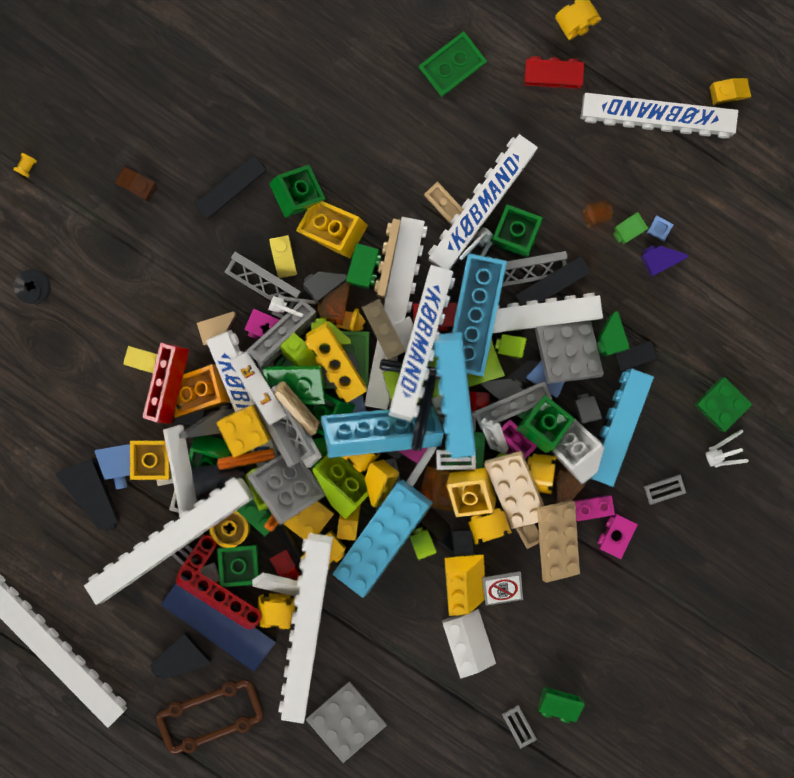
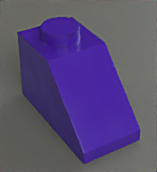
[641,245,688,277]

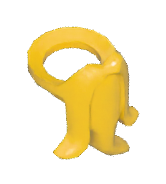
[326,304,365,332]

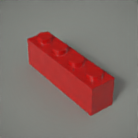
[143,343,189,424]

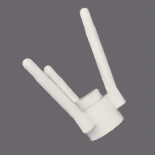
[460,227,494,260]
[268,294,316,319]
[705,429,749,468]

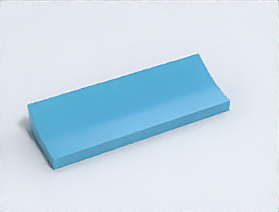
[321,405,444,458]

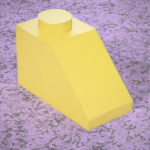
[269,235,297,279]
[123,346,158,373]

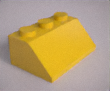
[445,555,485,616]

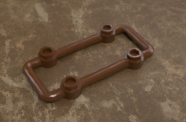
[156,680,264,754]

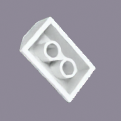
[551,418,604,484]
[442,609,496,679]

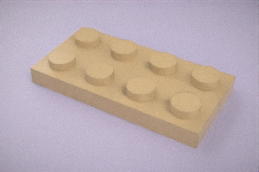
[374,218,401,299]
[484,451,544,529]
[537,500,580,583]

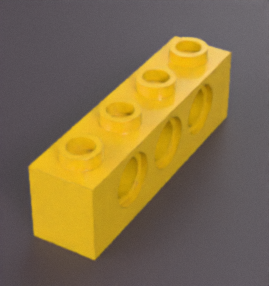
[305,322,367,403]

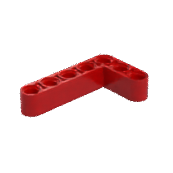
[176,535,261,630]

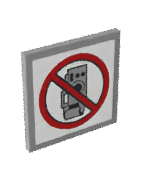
[482,572,523,606]

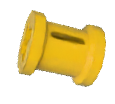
[13,153,37,178]

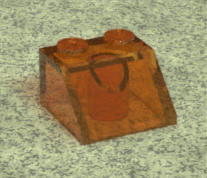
[421,466,454,511]

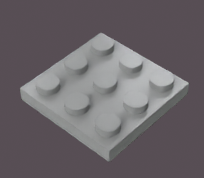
[535,321,604,384]
[247,454,326,525]
[306,681,387,763]

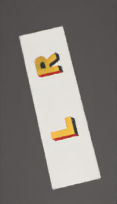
[229,352,287,425]

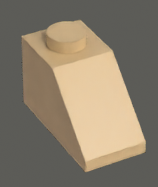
[197,312,236,346]

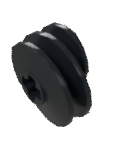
[14,269,51,304]

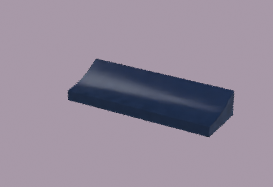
[161,574,277,672]

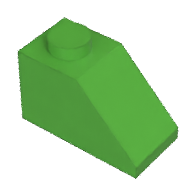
[613,212,648,245]

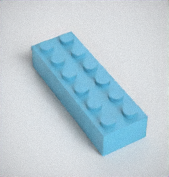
[452,253,507,377]
[434,332,475,458]
[591,369,654,486]
[332,479,433,598]

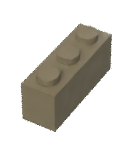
[362,299,406,360]

